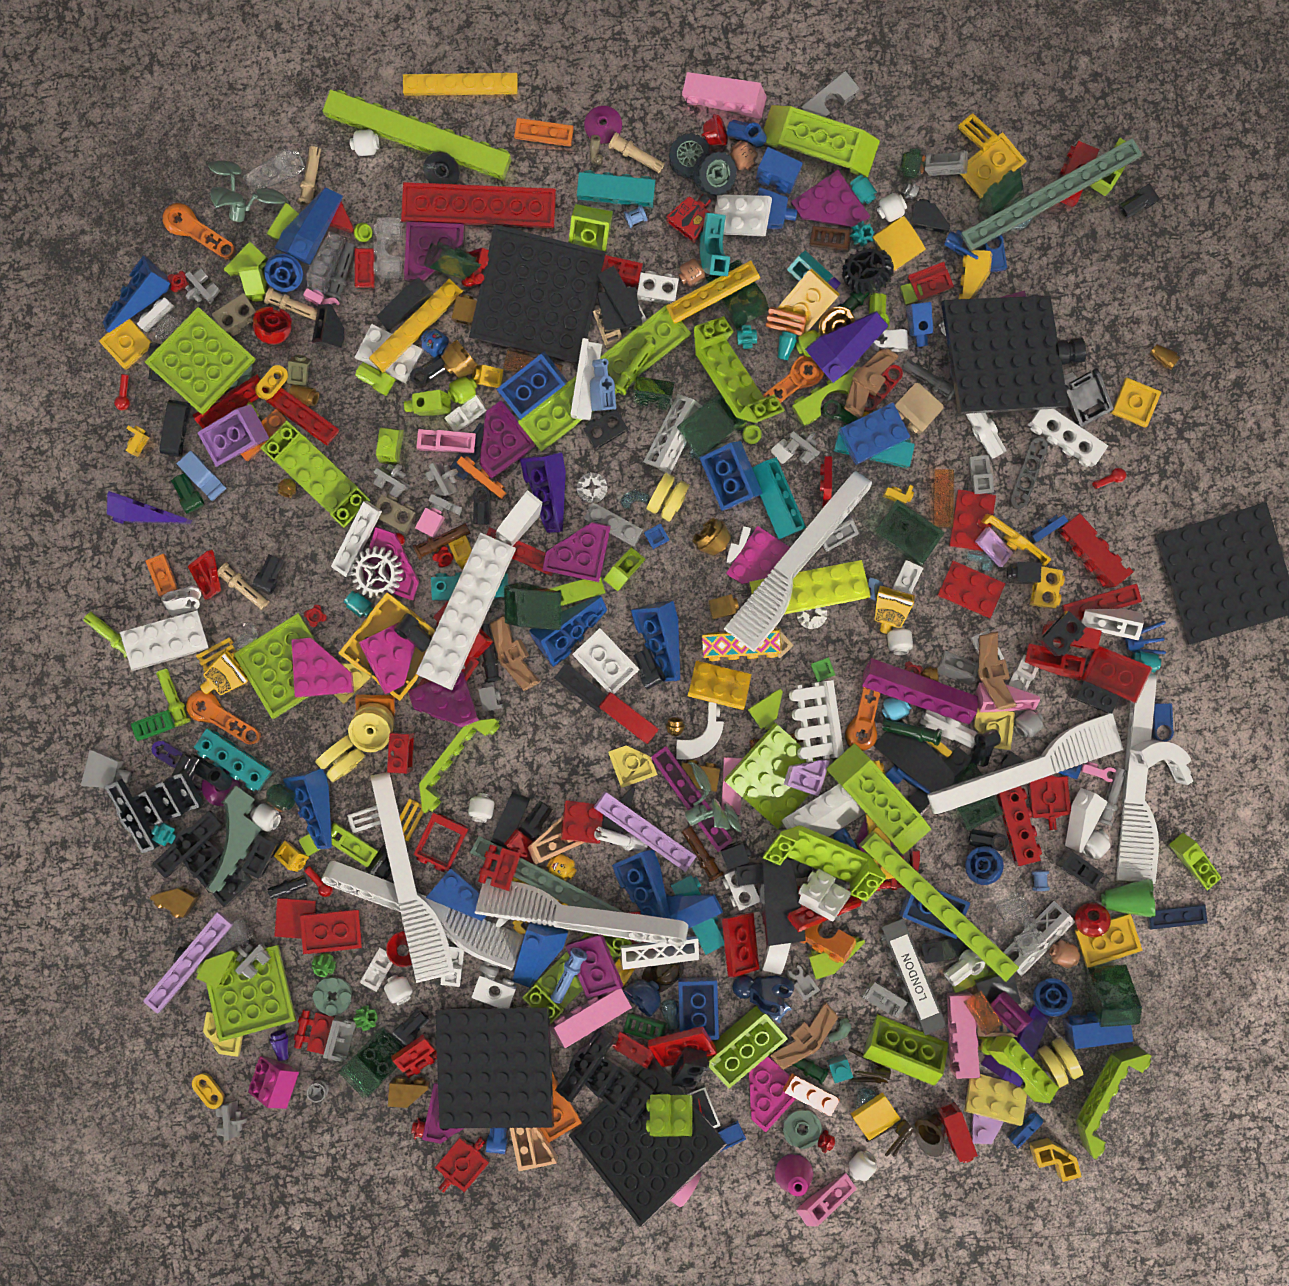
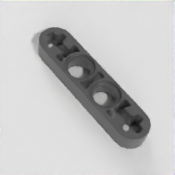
[1009,438,1048,509]

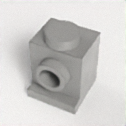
[478,682,504,712]

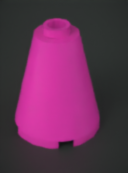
[775,1154,813,1197]

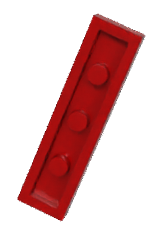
[193,374,268,429]
[265,388,339,446]
[486,527,553,577]
[1062,584,1142,623]
[787,888,862,932]

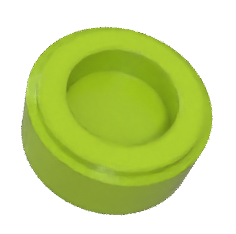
[742,425,762,444]

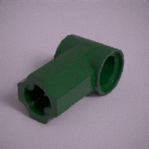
[821,400,859,424]
[171,473,205,514]

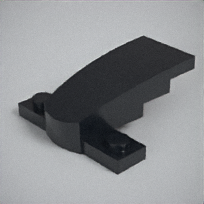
[873,719,974,816]
[105,770,204,853]
[152,811,254,907]
[735,858,812,946]
[555,1027,656,1124]

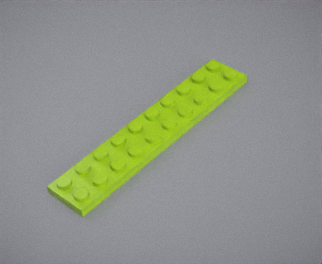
[518,304,691,452]

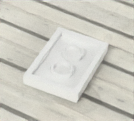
[714,195,772,236]
[354,324,424,384]
[572,628,639,694]

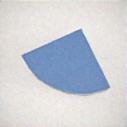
[868,578,884,601]

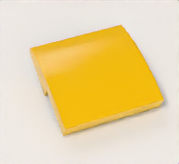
[872,216,926,271]

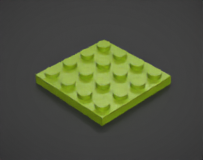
[145,307,256,415]
[234,613,317,719]
[724,723,829,829]
[206,945,296,1042]

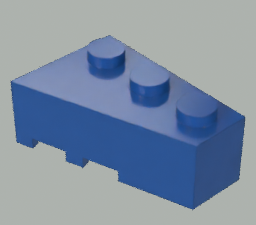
[426,866,486,921]

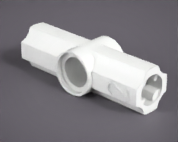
[966,413,1007,460]
[920,709,978,748]
[944,938,997,986]

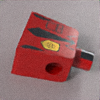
[666,194,711,244]

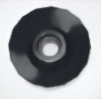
[423,151,460,184]

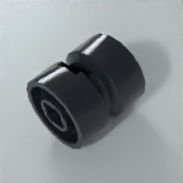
[1057,337,1086,365]

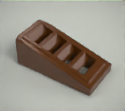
[809,226,851,252]

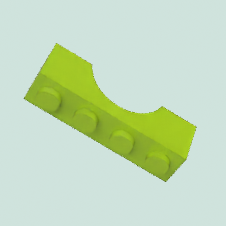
[792,367,860,427]
[988,1036,1059,1103]

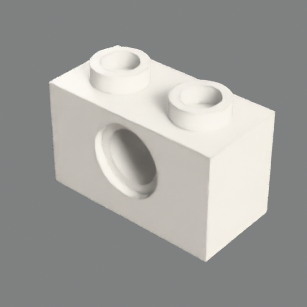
[472,973,517,1008]

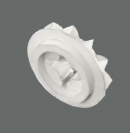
[577,472,607,503]
[796,607,827,629]

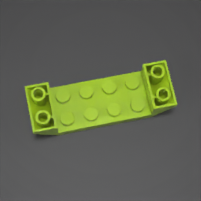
[763,105,880,178]
[694,316,785,423]
[260,421,371,528]
[419,718,501,814]
[826,743,931,855]
[763,825,886,902]
[522,932,632,1024]
[1075,1046,1151,1160]

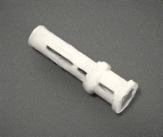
[594,827,648,853]

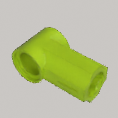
[869,293,890,330]
[355,362,396,396]

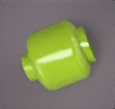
[796,329,821,358]
[447,376,477,404]

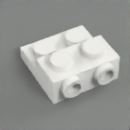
[798,869,851,921]

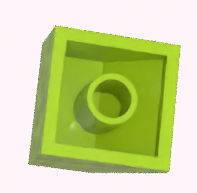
[568,204,613,252]

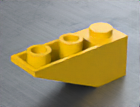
[959,250,992,299]

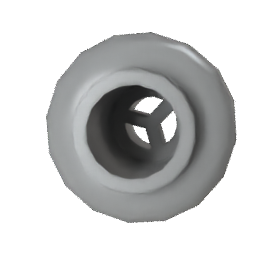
[1014,710,1043,738]

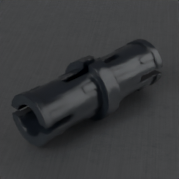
[267,875,308,899]

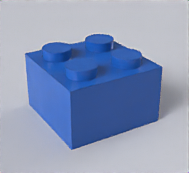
[756,147,803,194]

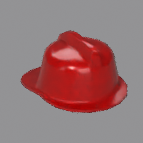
[701,114,728,146]

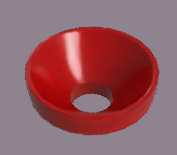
[1075,902,1111,937]
[386,931,412,967]

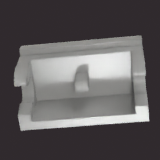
[925,150,968,176]
[861,979,908,1018]
[323,1016,356,1062]

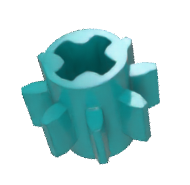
[850,221,875,247]
[737,325,757,349]
[151,822,176,846]

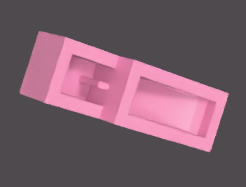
[417,429,476,453]
[721,757,743,815]

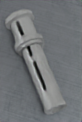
[1098,767,1127,826]

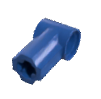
[727,119,767,147]
[486,1128,508,1154]

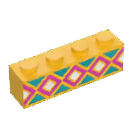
[702,628,782,661]

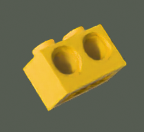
[1029,566,1065,609]

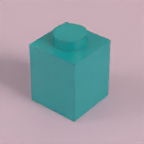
[827,1054,853,1084]

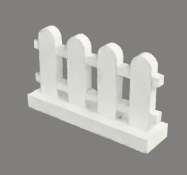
[789,680,844,762]

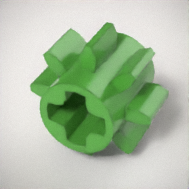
[311,953,336,977]
[353,1005,378,1031]

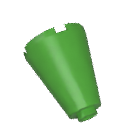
[1101,879,1155,918]

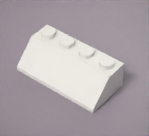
[781,784,865,837]

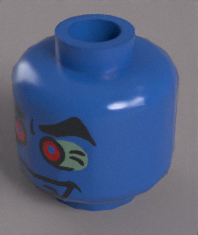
[421,329,449,357]

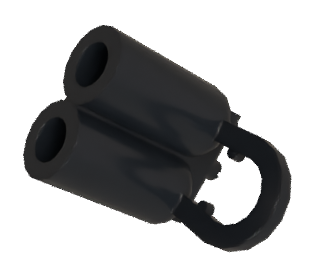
[171,753,203,793]

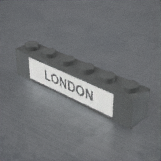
[878,916,947,1035]

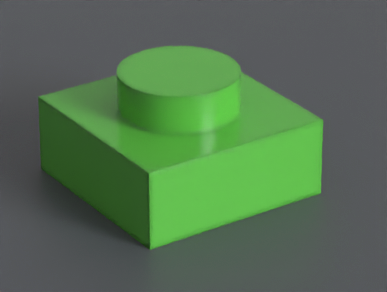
[810,657,835,682]

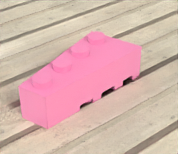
[682,72,767,119]
[550,989,632,1048]
[947,992,980,1079]

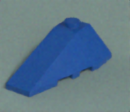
[275,187,343,265]
[102,255,171,332]
[529,595,607,667]
[631,601,680,681]
[283,768,332,849]
[612,850,670,919]
[666,894,723,929]
[512,922,569,988]

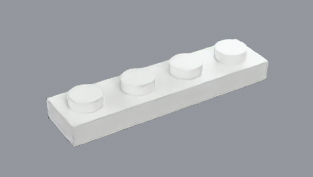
[331,501,382,577]

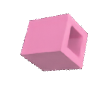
[415,507,445,538]

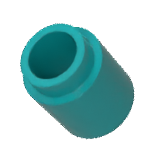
[850,174,877,204]
[344,591,373,618]
[1131,651,1161,673]

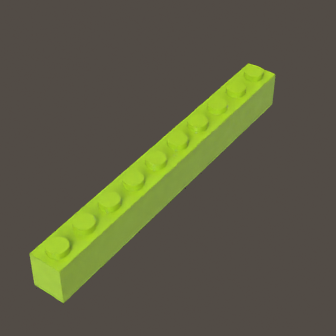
[322,89,512,181]
[859,831,1019,982]

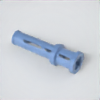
[550,948,587,1003]

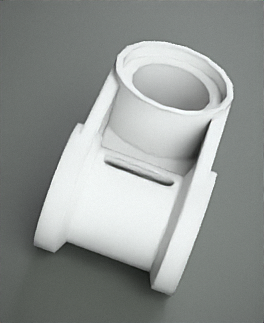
[871,329,908,352]
[161,586,201,616]

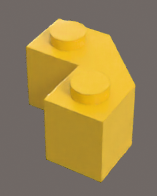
[1029,1138,1082,1182]

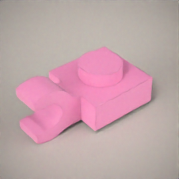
[303,289,340,306]
[1081,762,1116,782]

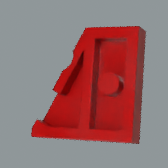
[187,549,221,600]

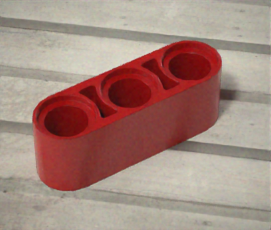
[863,365,903,413]

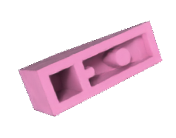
[975,682,1040,712]
[796,1173,857,1226]

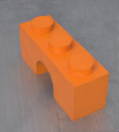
[801,923,856,964]

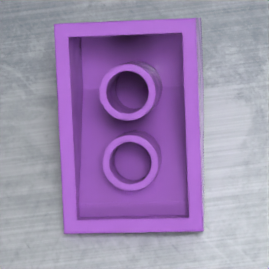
[197,404,269,467]

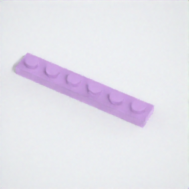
[594,791,696,872]
[143,911,234,1014]

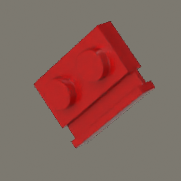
[908,262,954,302]

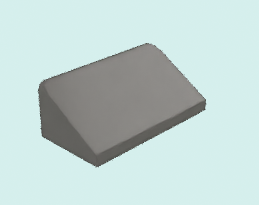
[822,514,859,552]
[937,650,979,685]

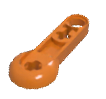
[162,203,236,259]
[763,355,824,403]
[845,687,880,751]
[186,690,261,744]

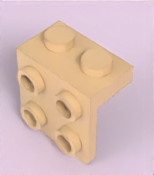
[895,383,944,435]

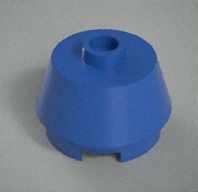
[264,254,303,292]
[965,846,1004,885]
[1033,978,1073,1017]

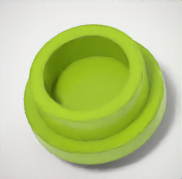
[354,222,372,242]

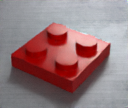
[561,800,603,844]

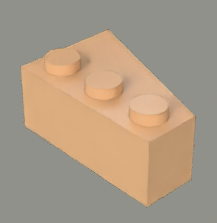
[527,815,583,865]
[510,1128,558,1171]

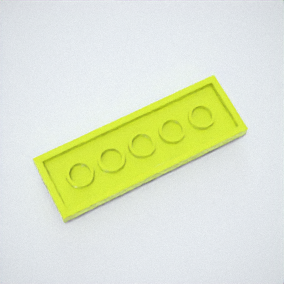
[749,560,871,614]

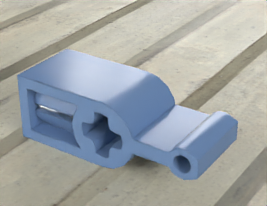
[590,359,616,411]
[176,451,227,501]

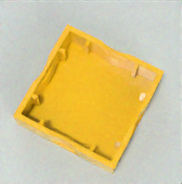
[339,592,436,701]

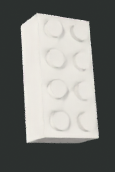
[120,611,209,671]

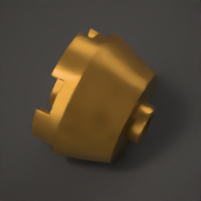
[819,307,855,335]
[441,339,478,378]
[692,517,731,556]

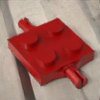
[1028,775,1071,830]
[435,1136,490,1193]

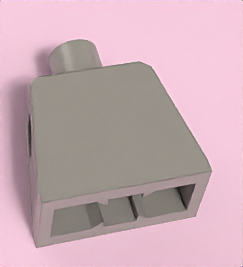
[81,749,131,788]

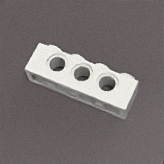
[1028,409,1108,467]

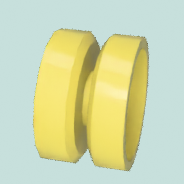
[646,472,690,522]
[348,703,395,752]
[315,735,366,783]
[1037,1037,1083,1088]

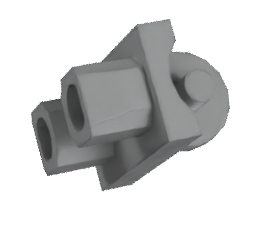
[185,268,220,305]
[785,431,820,465]
[425,461,458,497]
[373,463,410,498]
[235,943,271,979]
[215,1101,247,1141]

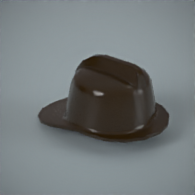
[642,962,684,993]
[915,1113,946,1157]

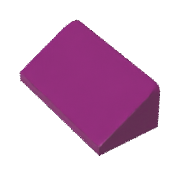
[988,992,1033,1036]

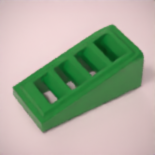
[131,710,175,741]
[623,1013,667,1040]

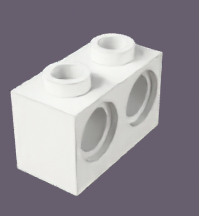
[637,271,679,304]
[722,864,760,911]

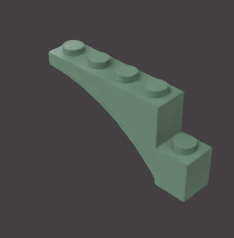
[205,786,262,893]

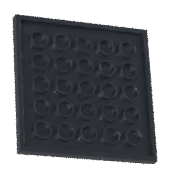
[469,224,606,364]
[941,296,1069,414]
[1155,502,1289,645]
[435,1007,554,1128]
[568,1057,728,1227]

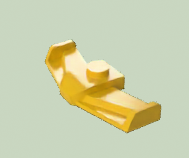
[981,514,1051,567]

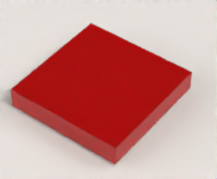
[274,897,317,939]

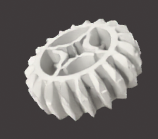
[351,546,403,599]

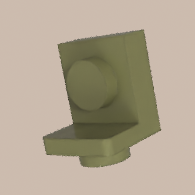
[287,355,311,386]

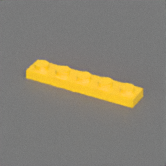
[666,260,760,324]

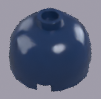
[623,979,661,1017]

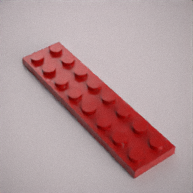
[401,182,556,228]

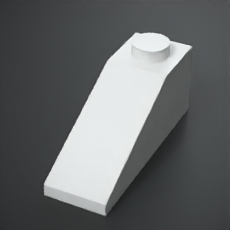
[1082,609,1144,640]
[1065,788,1108,853]

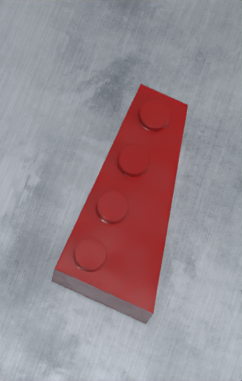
[1058,513,1134,589]

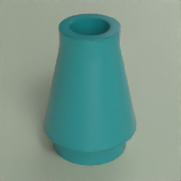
[777,331,797,361]

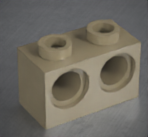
[212,293,257,336]
[375,494,418,534]

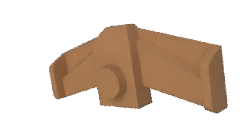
[844,348,899,419]
[489,614,541,691]
[978,631,1017,710]
[769,1002,839,1070]

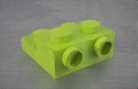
[646,1094,692,1137]

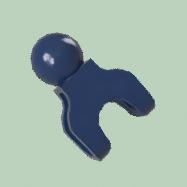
[732,975,795,1016]

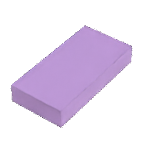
[975,527,1014,567]

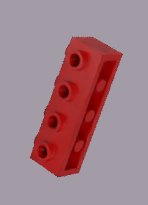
[996,786,1042,866]

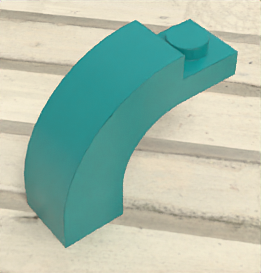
[700,213,730,276]

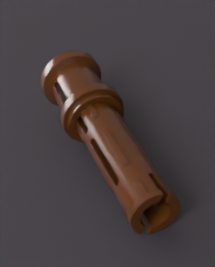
[412,523,471,560]
[681,826,724,882]

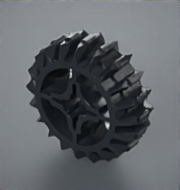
[842,245,894,296]

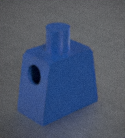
[757,187,798,229]
[906,302,933,347]

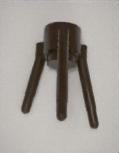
[849,1048,891,1084]
[866,1119,915,1157]

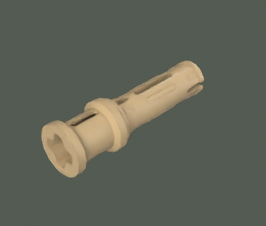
[608,132,665,174]
[297,146,321,206]
[264,287,317,320]
[217,562,270,611]

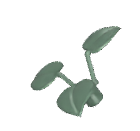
[209,160,290,222]
[685,762,742,833]

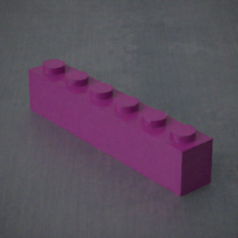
[862,658,978,725]
[651,745,733,852]

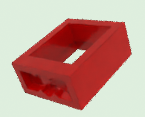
[1042,620,1102,650]
[387,732,415,774]
[413,811,470,872]
[937,1102,978,1163]

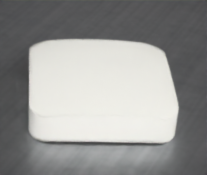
[771,439,795,464]

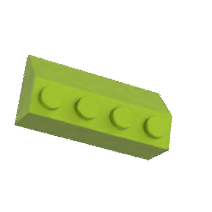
[707,1005,788,1089]
[863,1014,949,1086]

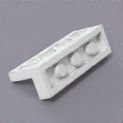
[571,338,602,421]
[643,394,704,474]
[1003,901,1075,977]
[620,936,699,970]

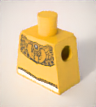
[875,585,915,634]
[200,649,248,695]

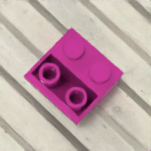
[248,1056,299,1109]

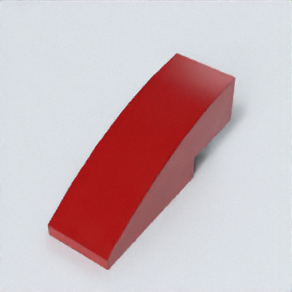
[1025,643,1086,680]
[598,692,659,745]

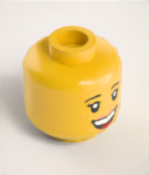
[547,854,577,881]

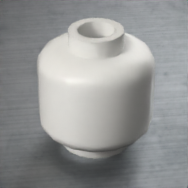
[350,129,380,156]
[877,193,907,222]
[887,626,913,655]
[468,793,495,823]
[250,803,281,832]
[1082,831,1110,859]
[384,975,413,1005]
[848,1151,877,1181]

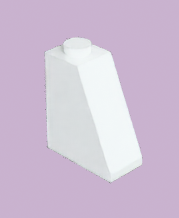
[496,490,542,546]

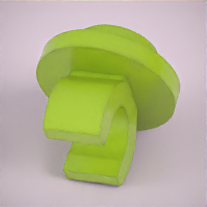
[978,1036,995,1055]

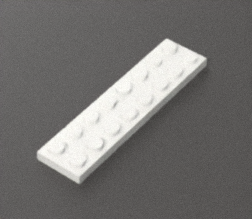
[416,533,516,690]

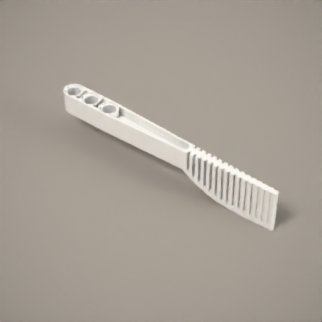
[724,471,872,652]
[1116,674,1159,884]
[927,713,1123,814]
[370,772,455,983]
[322,861,524,970]
[475,878,688,946]

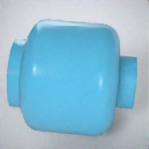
[882,697,912,722]

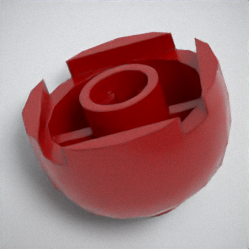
[253,307,292,344]

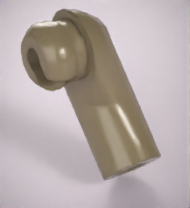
[590,135,603,165]

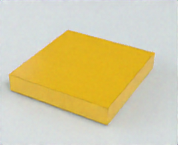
[99,319,152,370]
[1110,377,1161,428]
[851,1092,901,1141]

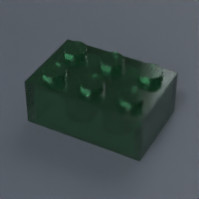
[873,500,945,566]
[1086,965,1142,1027]

